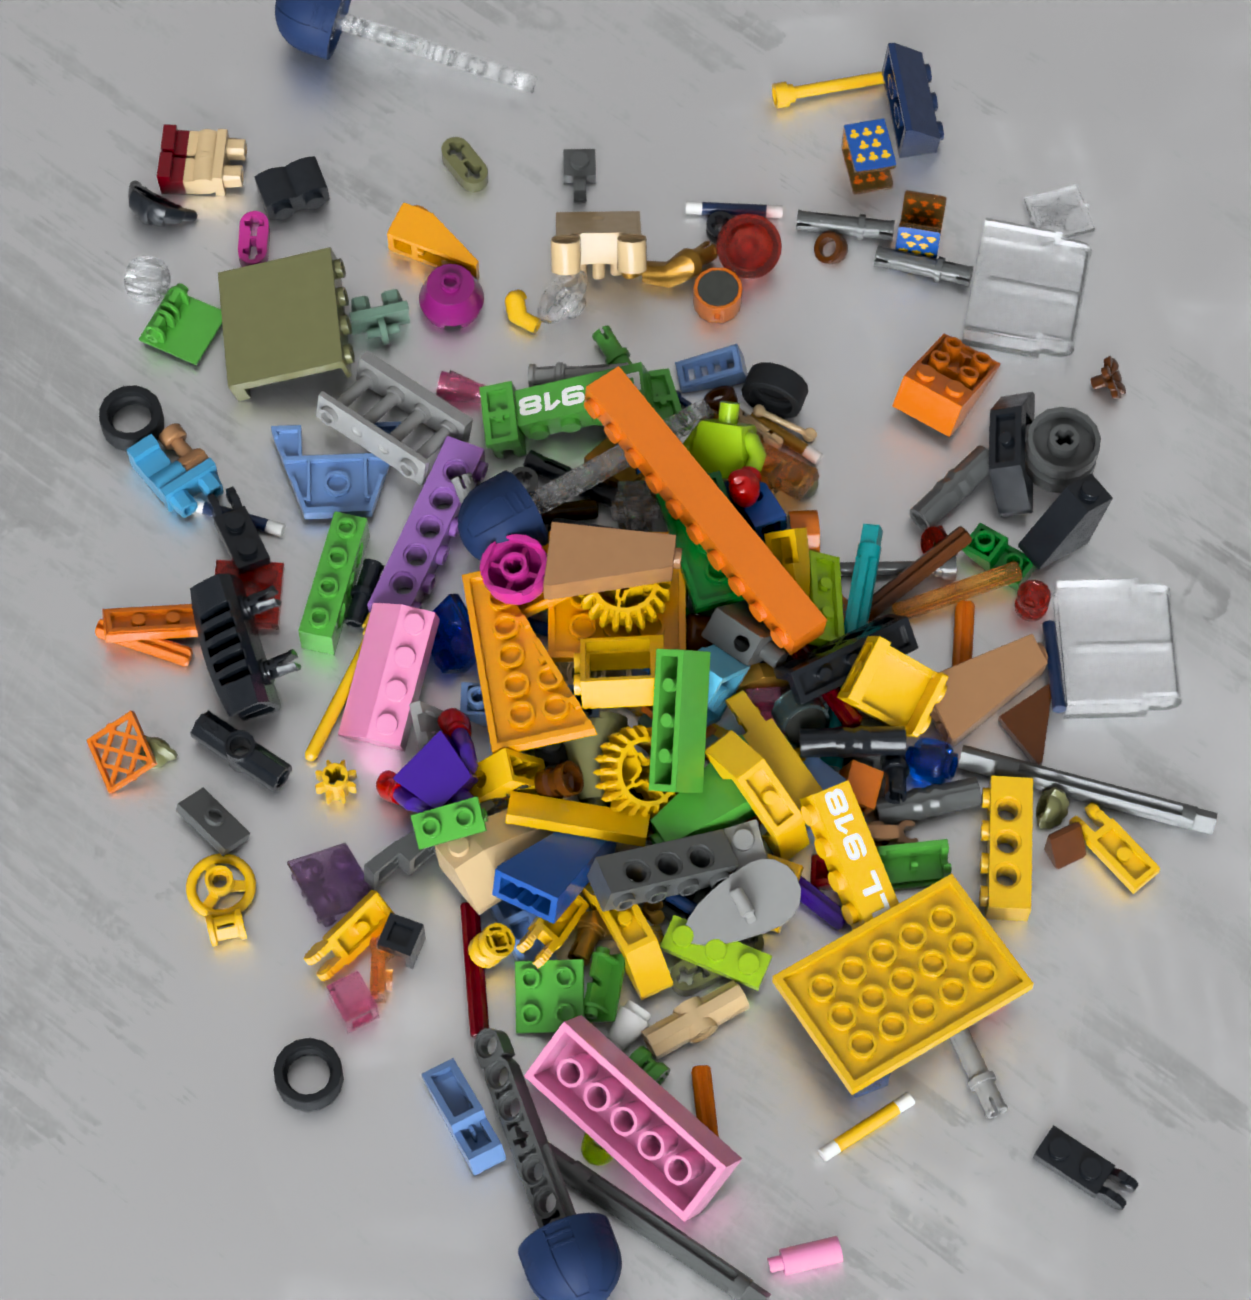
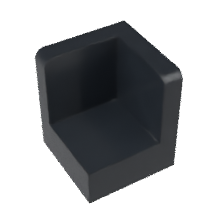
[377,912,426,969]

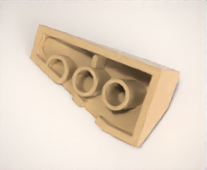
[435,809,554,915]

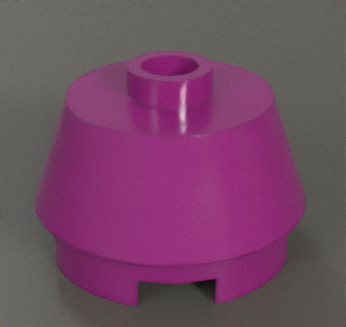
[419,264,484,329]

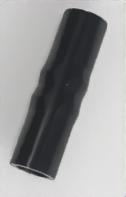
[799,725,906,758]

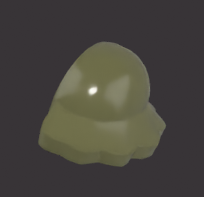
[139,735,178,768]
[1036,787,1070,829]

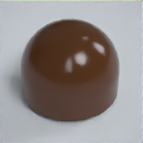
[814,231,848,264]
[703,386,738,418]

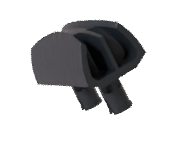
[190,573,301,721]

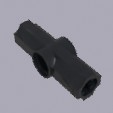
[190,710,292,792]

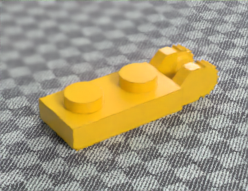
[1069,802,1160,894]
[303,890,395,982]
[516,895,590,968]

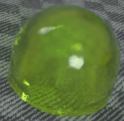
[581,1133,613,1166]

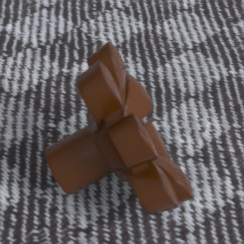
[1091,355,1126,399]

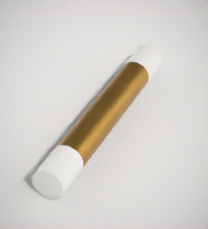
[740,401,823,465]

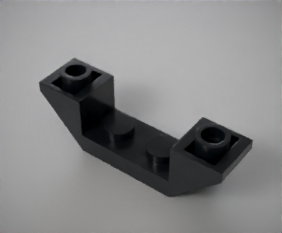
[989,392,1035,517]

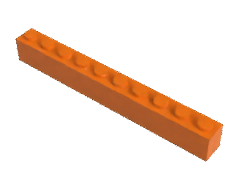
[584,366,827,656]

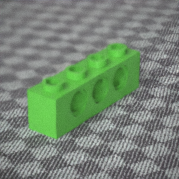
[298,511,370,655]

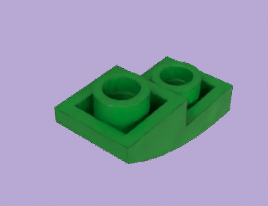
[962,523,1036,592]

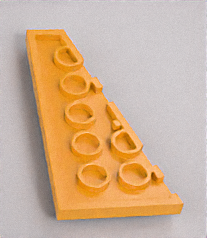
[462,571,597,754]

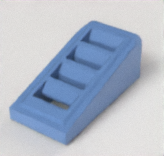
[675,344,748,393]

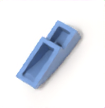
[421,1058,506,1176]

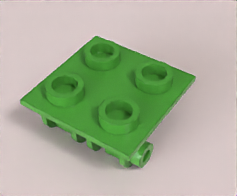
[139,283,222,366]
[515,959,585,1033]

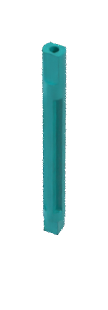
[820,524,883,771]

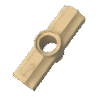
[641,980,749,1060]

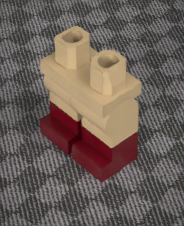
[157,124,247,196]

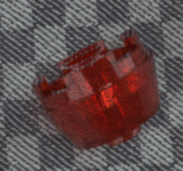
[717,214,782,279]

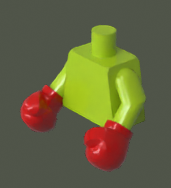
[683,401,767,508]

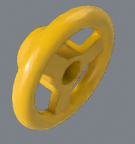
[186,853,256,917]

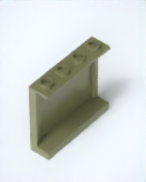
[218,247,355,402]

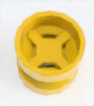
[468,923,515,968]

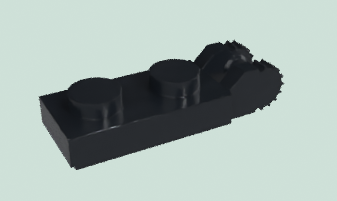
[206,486,271,575]
[1033,1125,1138,1210]

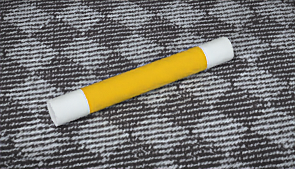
[818,1092,915,1162]

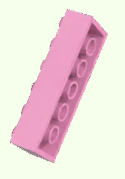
[524,1015,742,1222]

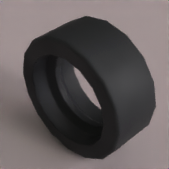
[741,362,808,419]
[99,385,164,452]
[273,1038,344,1112]

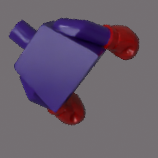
[376,708,481,813]

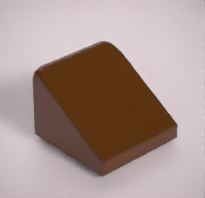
[1044,822,1086,869]

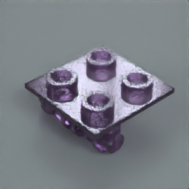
[287,842,374,927]

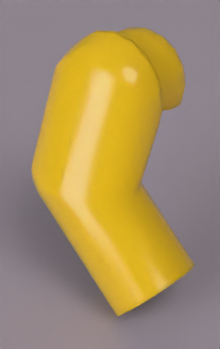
[505,289,542,334]

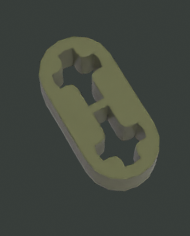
[441,137,488,192]

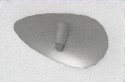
[686,859,801,946]

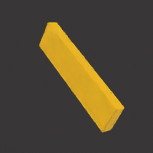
[505,791,650,847]

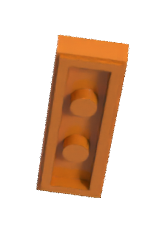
[102,604,198,643]

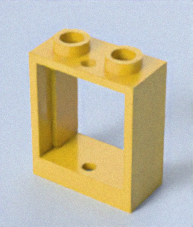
[574,635,664,709]

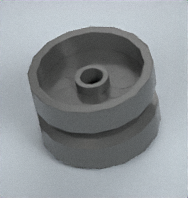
[1025,407,1101,493]

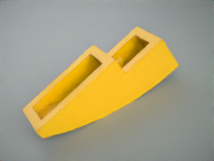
[764,528,810,598]

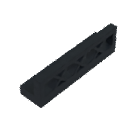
[773,613,919,704]

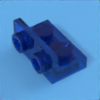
[431,594,476,674]

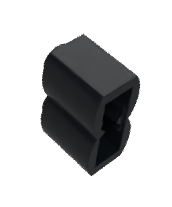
[254,156,330,220]

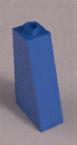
[492,832,617,924]

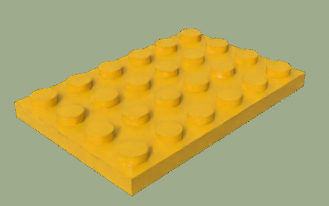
[772,873,1034,1095]

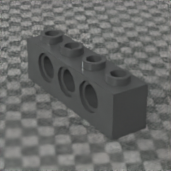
[587,829,739,912]

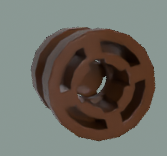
[534,761,584,799]

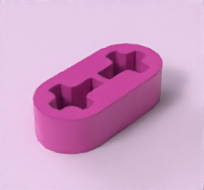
[238,211,270,267]

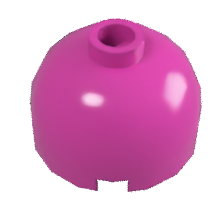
[479,534,547,605]

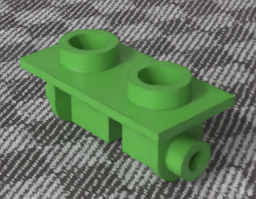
[410,796,488,850]
[584,946,625,1023]

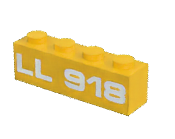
[800,780,899,930]

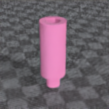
[767,1236,843,1276]

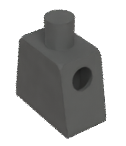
[701,600,788,668]

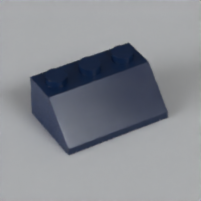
[882,43,944,158]

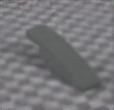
[364,800,496,889]

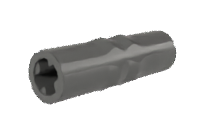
[909,445,989,531]
[874,777,982,825]

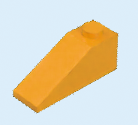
[387,202,480,280]

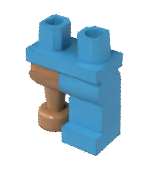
[126,423,224,518]

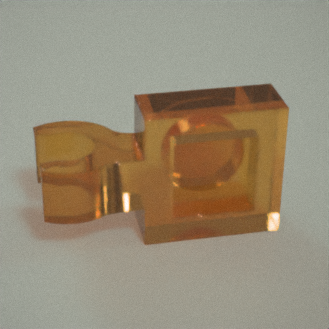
[369,937,395,1003]

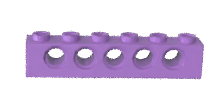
[368,436,489,613]

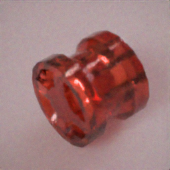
[1014,580,1051,622]

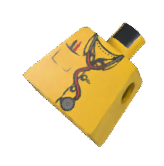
[469,748,545,809]

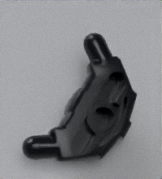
[128,180,198,226]

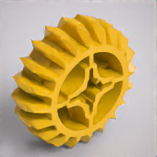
[578,581,671,633]
[593,725,676,818]

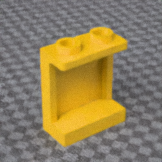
[837,636,949,737]

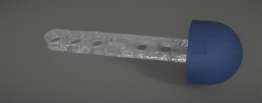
[275,0,538,93]
[458,400,714,561]

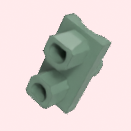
[349,289,410,346]

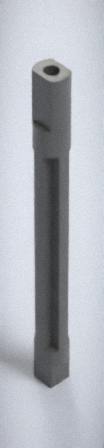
[957,745,1217,835]
[538,1142,771,1300]

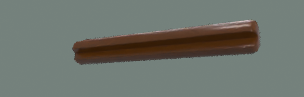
[869,526,972,622]

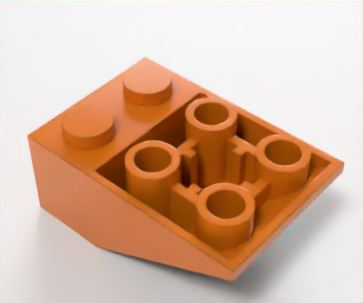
[892,333,1001,437]

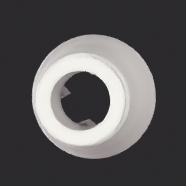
[607,1000,652,1052]

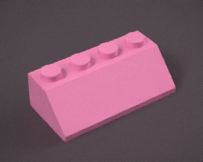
[338,603,440,752]

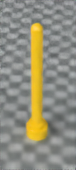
[772,71,884,109]
[305,613,370,761]

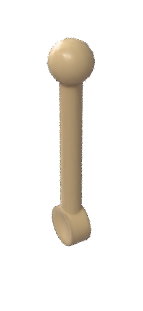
[753,404,817,442]

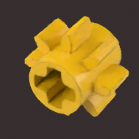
[315,760,357,804]

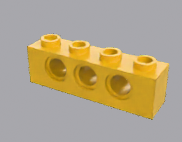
[979,775,1033,922]

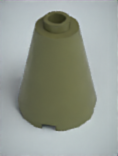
[563,711,629,807]

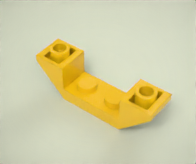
[705,730,810,860]
[582,882,673,1001]

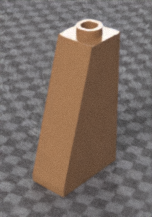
[543,522,682,600]
[930,634,1048,750]

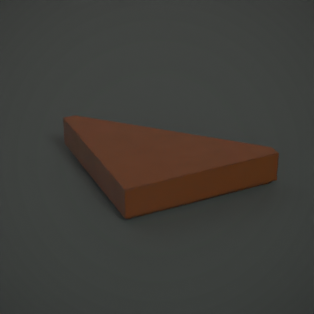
[998,684,1051,765]

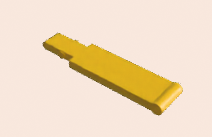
[725,690,823,812]

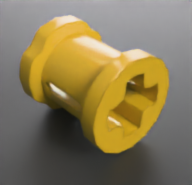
[205,907,247,947]

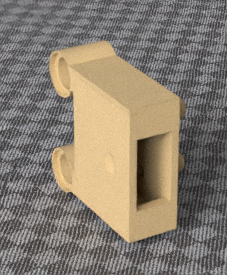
[551,211,647,280]

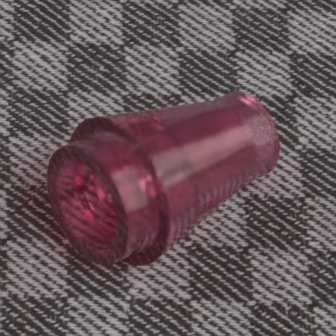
[436,370,486,404]

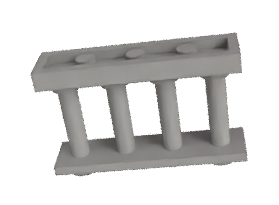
[316,351,473,486]

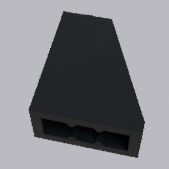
[1018,473,1113,570]

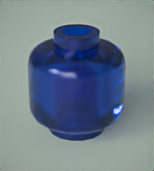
[906,737,959,784]

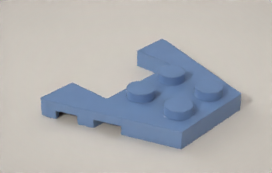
[271,421,401,519]

